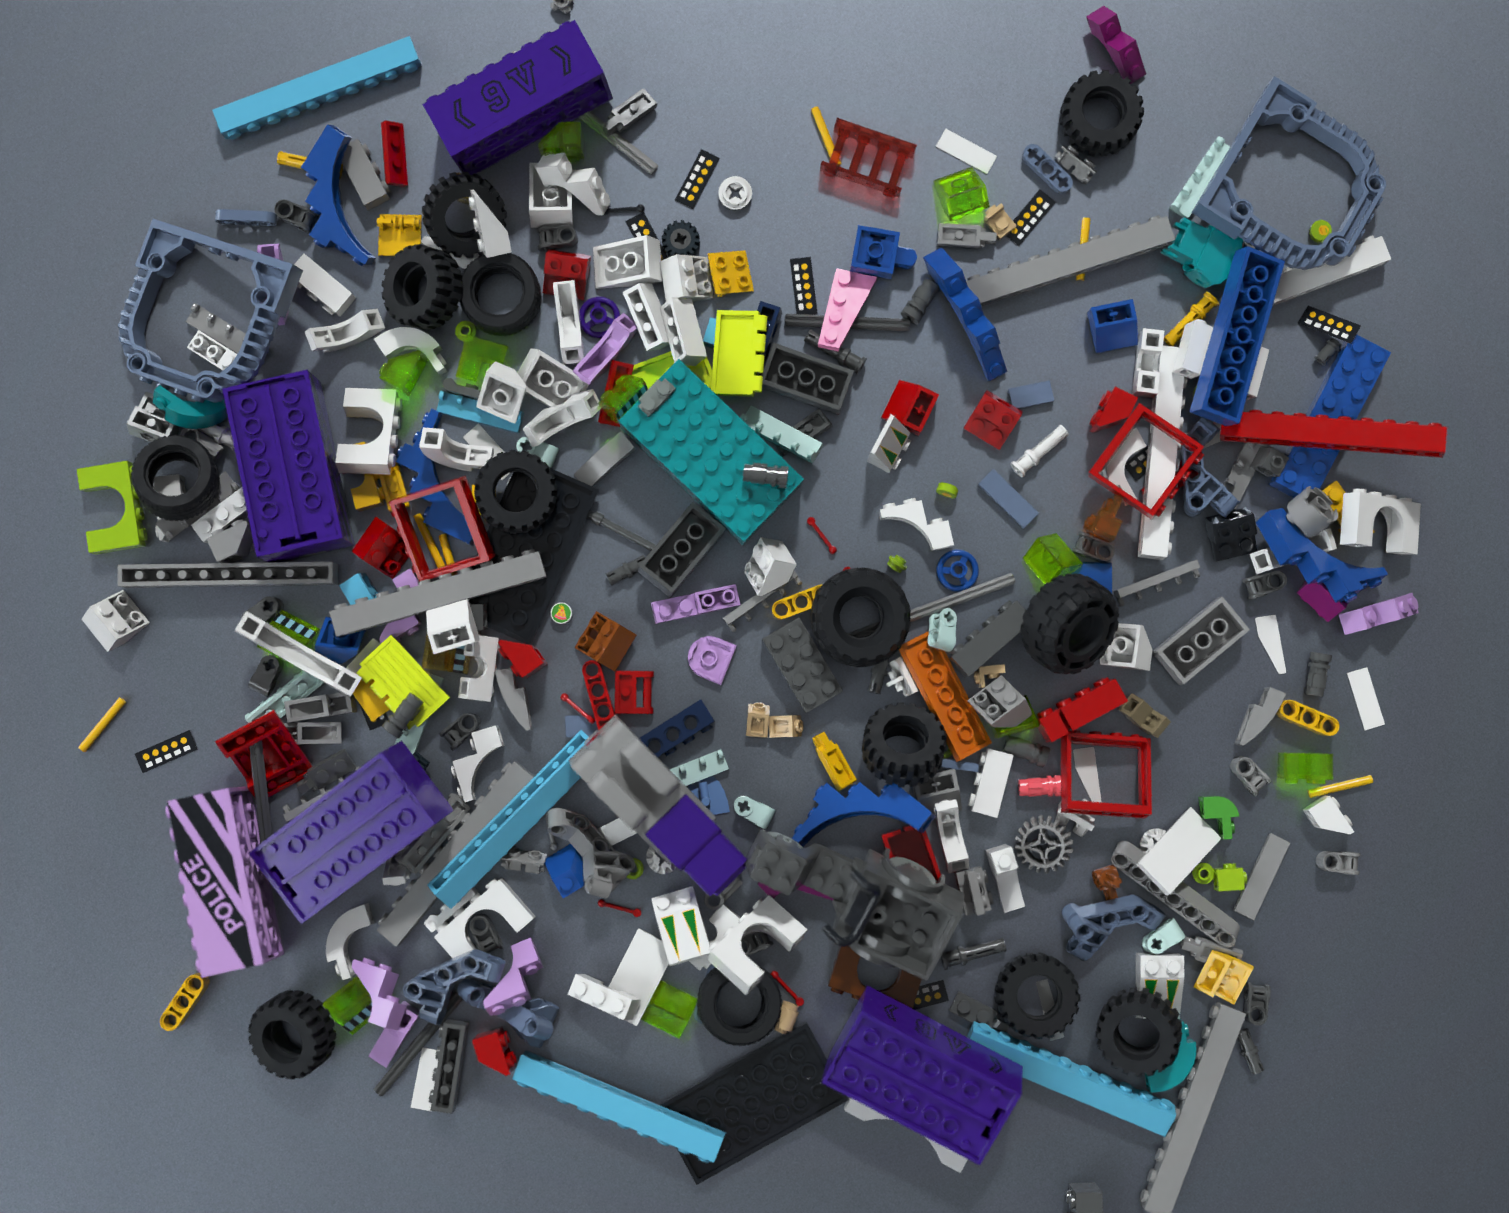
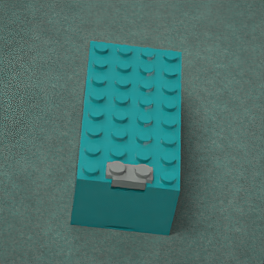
[618,359,804,546]

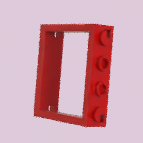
[1088,403,1204,520]
[389,475,495,581]
[1061,730,1152,819]

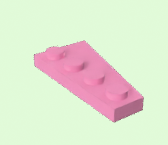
[818,268,877,352]

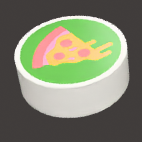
[551,602,573,624]

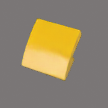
[353,679,390,721]
[1193,950,1254,1005]

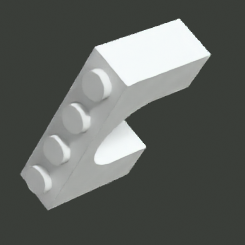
[1172,319,1269,401]
[335,388,402,475]
[1340,489,1421,555]
[434,878,536,966]
[708,895,807,995]

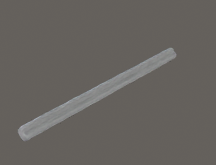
[511,51,658,174]
[848,573,1015,638]

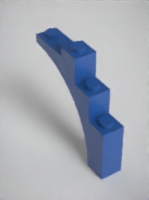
[301,124,376,266]
[923,247,1007,381]
[396,408,474,546]
[1256,508,1388,603]
[792,782,936,847]

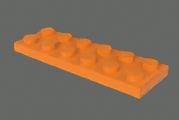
[899,631,992,762]

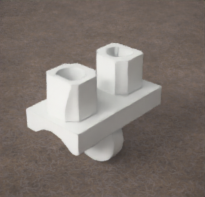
[886,657,919,697]
[1055,799,1095,837]

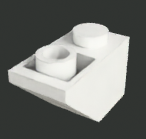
[1303,795,1354,834]

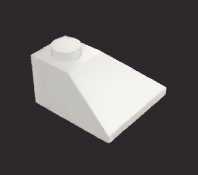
[476,361,527,424]
[1100,623,1152,671]

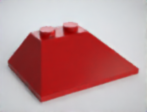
[215,710,313,798]

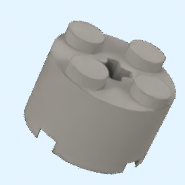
[1286,486,1338,538]

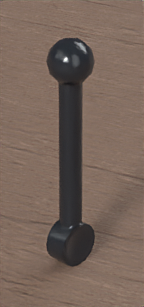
[604,204,645,215]

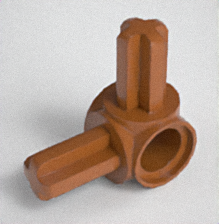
[1092,864,1122,901]

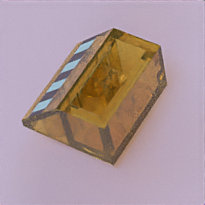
[422,633,470,674]

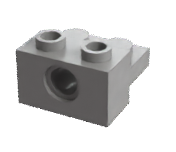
[127,392,179,442]
[954,866,993,915]

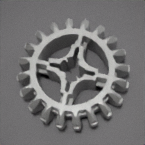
[1015,815,1074,874]

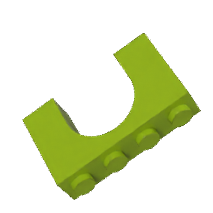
[77,461,148,555]

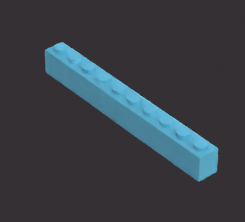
[212,36,422,139]
[427,730,588,909]
[967,1021,1176,1137]
[512,1050,726,1163]

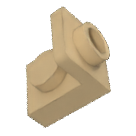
[984,203,1017,241]
[974,664,1006,688]
[746,702,770,738]
[769,715,803,738]

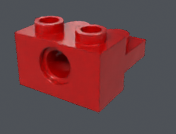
[542,249,591,300]
[964,390,1023,450]

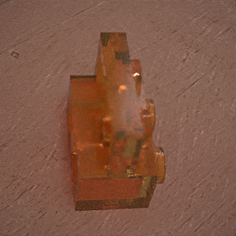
[1083,494,1123,543]

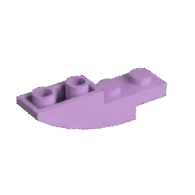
[651,584,741,624]

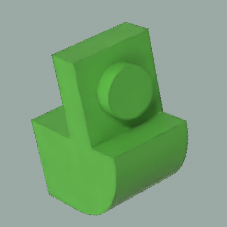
[1198,796,1239,839]

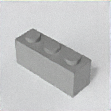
[342,139,390,211]

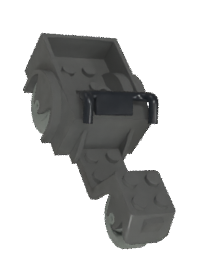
[745,830,964,981]

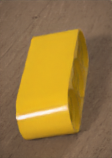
[772,585,822,620]
[1276,700,1340,736]
[160,972,210,1031]

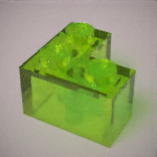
[455,333,508,382]
[1278,753,1333,784]

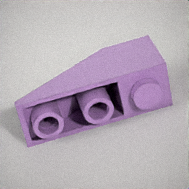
[369,1001,420,1068]

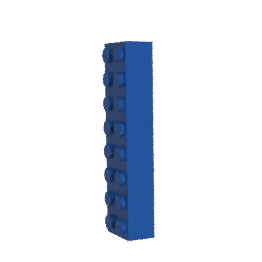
[1190,246,1285,426]
[1269,334,1391,498]

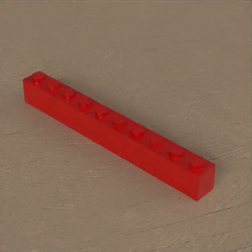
[1220,410,1447,458]

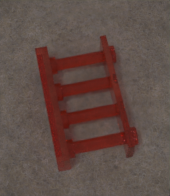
[820,118,917,198]

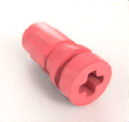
[1018,775,1061,797]

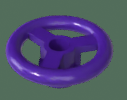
[580,297,620,338]

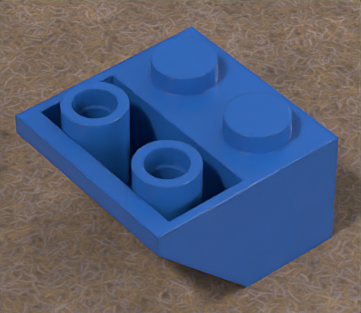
[1087,299,1138,354]

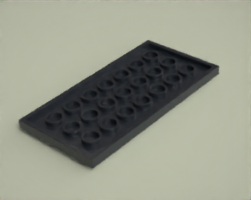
[469,468,599,645]
[658,1022,849,1185]

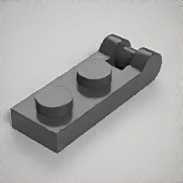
[442,378,481,400]

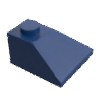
[315,617,366,665]
[545,843,585,898]

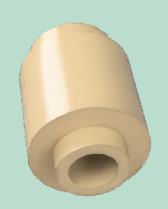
[774,1000,799,1034]

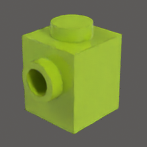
[1213,863,1247,891]

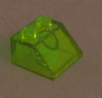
[933,167,990,221]
[379,350,429,397]

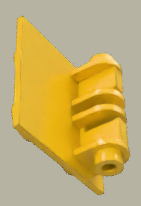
[377,214,422,256]
[708,250,754,298]

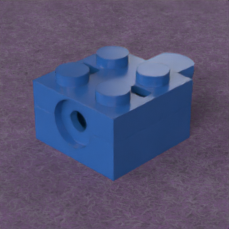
[850,225,917,279]

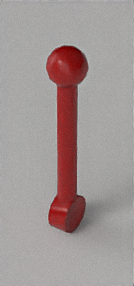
[807,517,837,554]
[560,693,595,725]
[597,899,641,917]
[771,971,804,1006]

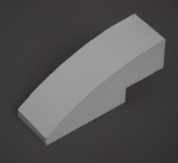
[574,431,636,486]
[495,668,533,731]
[1234,687,1286,746]
[284,692,357,723]
[284,722,341,744]

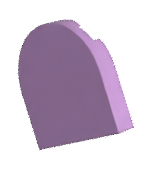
[688,636,737,685]

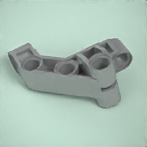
[547,808,635,898]

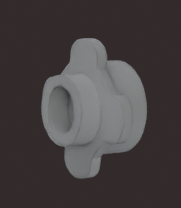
[550,0,573,14]

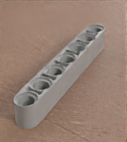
[1111,841,1240,947]

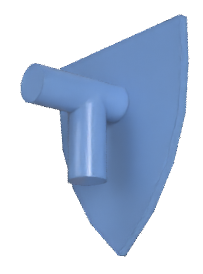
[688,776,730,815]

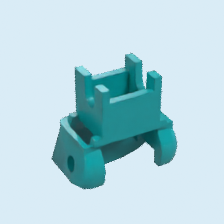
[1161,217,1243,288]

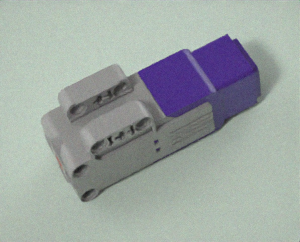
[569,714,747,896]

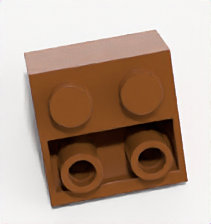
[575,611,637,672]

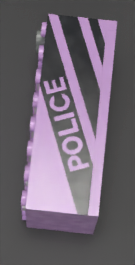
[166,786,284,977]

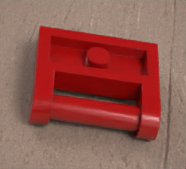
[615,671,654,714]

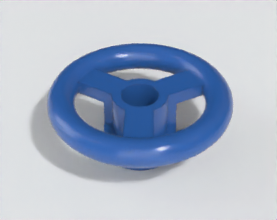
[936,549,979,592]

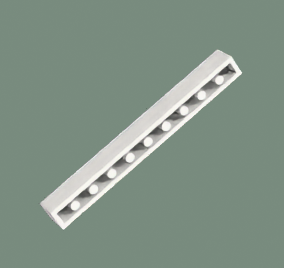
[1138,346,1187,560]

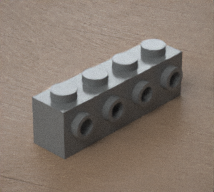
[429,1019,469,1114]

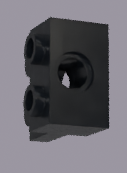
[1205,508,1257,562]

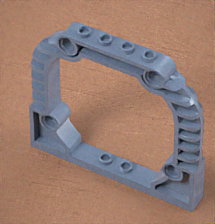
[1191,76,1386,270]
[118,219,303,403]

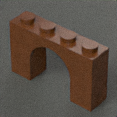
[827,946,922,1009]

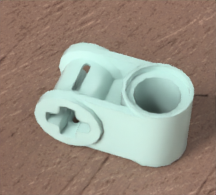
[516,437,559,468]
[927,608,957,652]
[734,796,776,830]
[1142,917,1186,954]

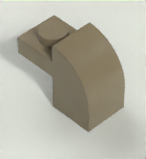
[1118,693,1171,738]

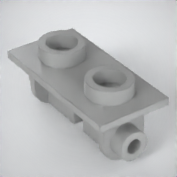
[1054,145,1097,183]
[501,847,547,874]

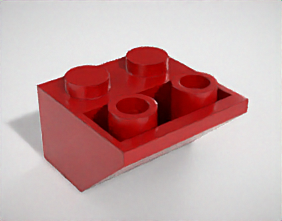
[881,380,939,436]
[1089,387,1138,433]
[352,517,408,579]
[498,640,548,679]
[472,1026,517,1076]

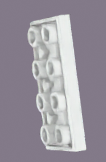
[1136,807,1221,896]
[609,928,669,1026]

